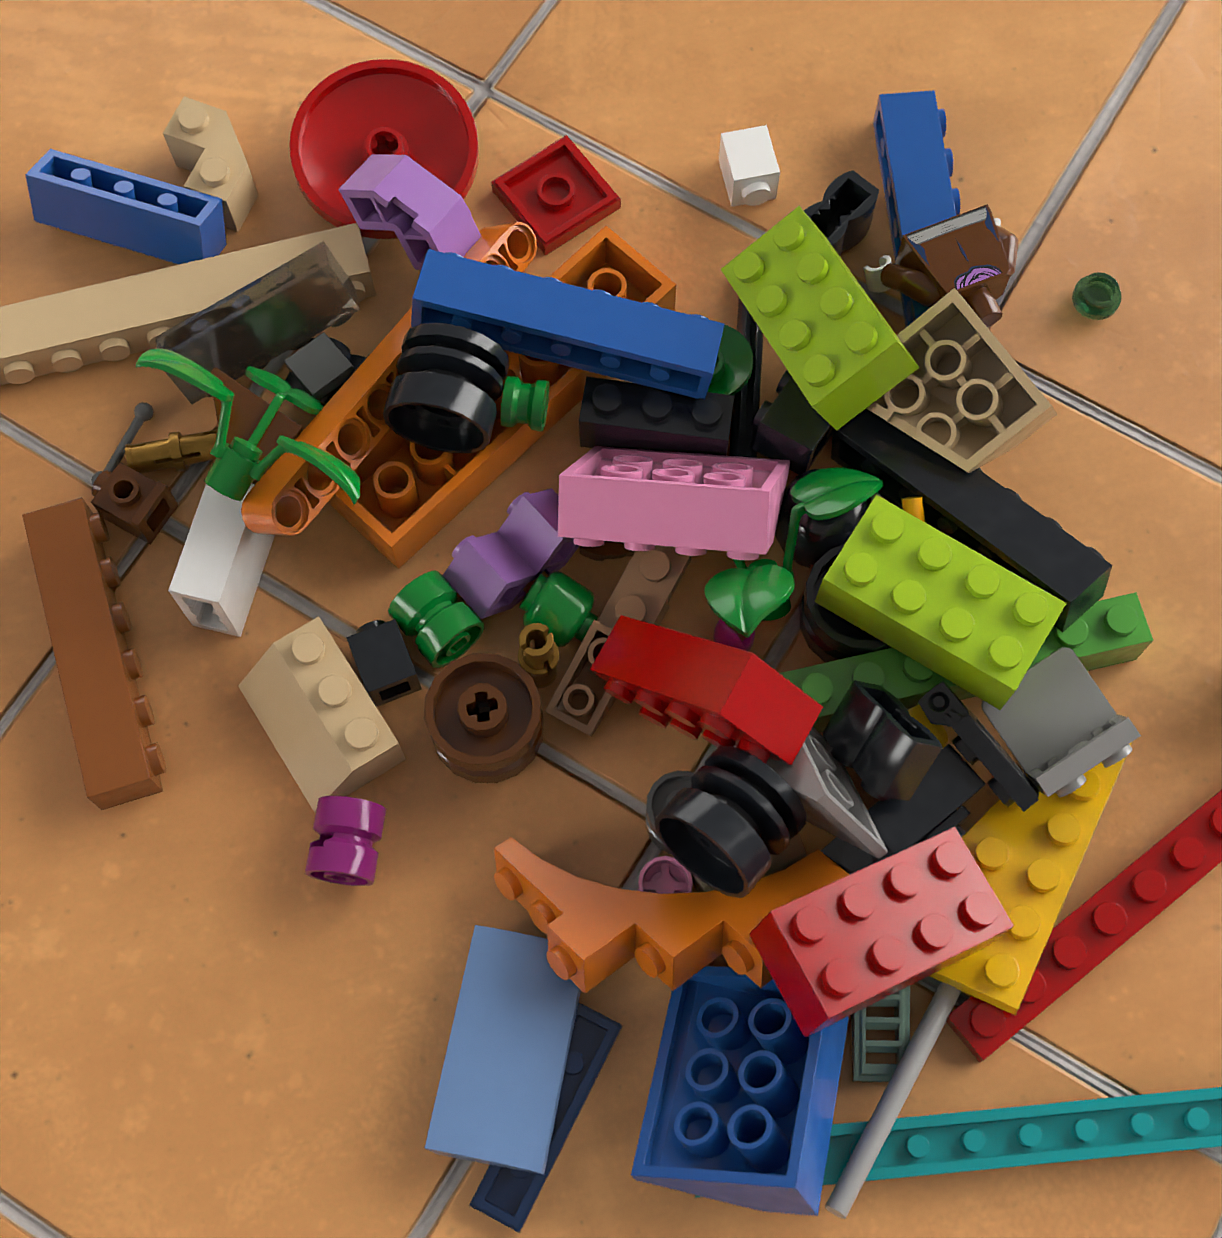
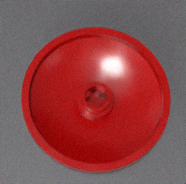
[289,59,479,239]

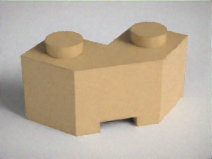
[163,96,258,232]

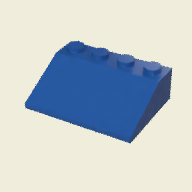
[631,966,849,1216]

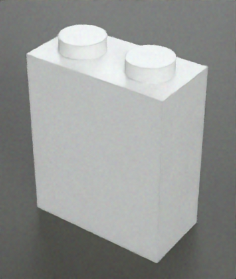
[168,483,275,637]

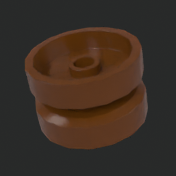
[424,653,544,783]

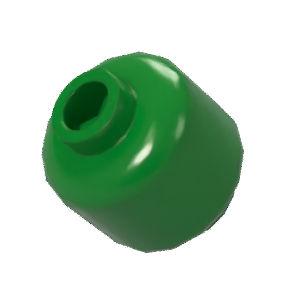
[519,571,598,647]

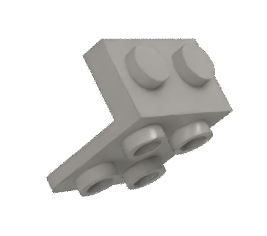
[981,648,1141,797]

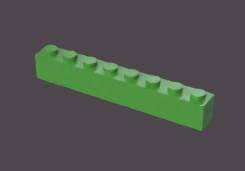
[780,592,1153,732]

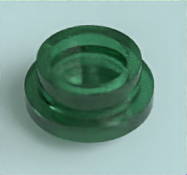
[1072,272,1122,320]

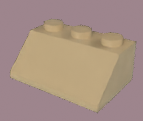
[238,616,406,814]

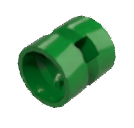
[388,570,485,668]

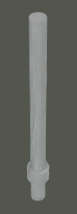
[825,982,961,1219]

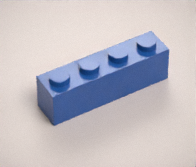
[25,149,227,264]

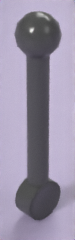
[91,402,154,485]

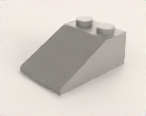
[734,727,888,859]

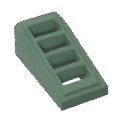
[851,986,910,1082]

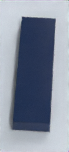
[469,1003,623,1233]

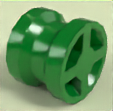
[501,376,549,432]

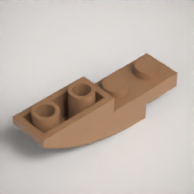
[545,545,692,737]

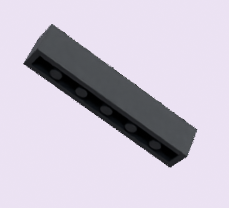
[831,409,1113,632]

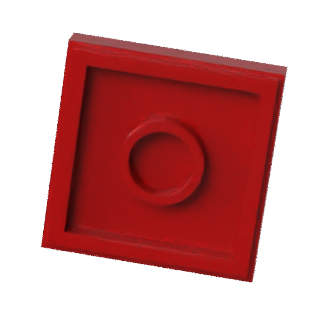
[491,135,621,256]

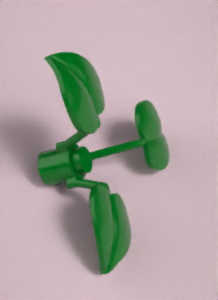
[135,348,360,505]
[671,468,883,638]

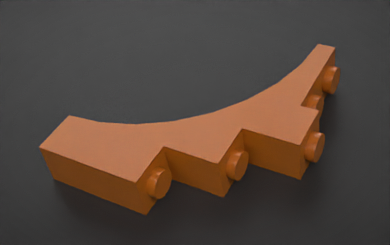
[494,837,850,993]

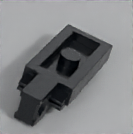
[918,680,1039,812]

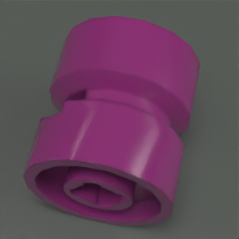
[305,796,386,886]

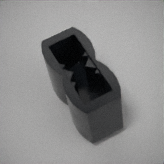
[804,170,879,257]
[823,680,943,801]

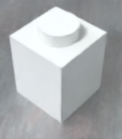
[718,125,780,207]

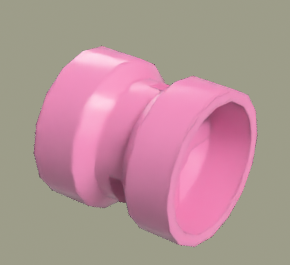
[638,856,693,894]

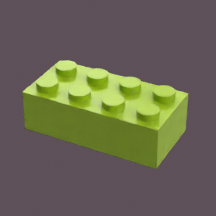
[721,206,920,431]
[815,495,1066,710]

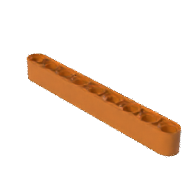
[241,222,537,536]

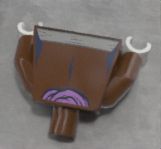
[863,204,1018,327]

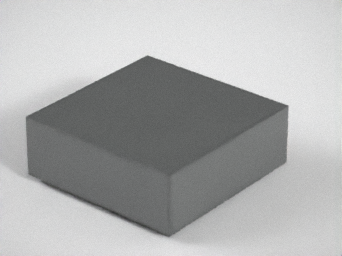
[284,332,355,401]

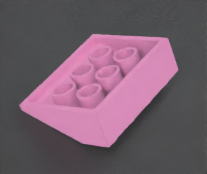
[558,446,790,560]

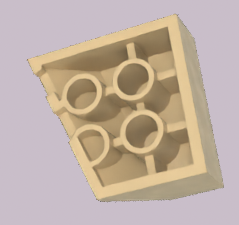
[866,288,1057,473]

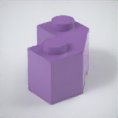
[338,154,481,270]
[442,488,579,619]

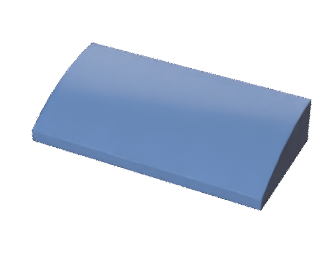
[425,925,581,1175]

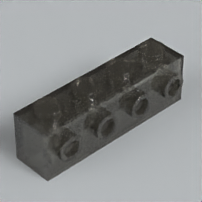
[156,241,360,404]

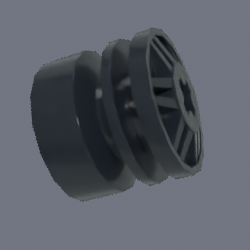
[383,323,509,453]
[654,746,806,898]

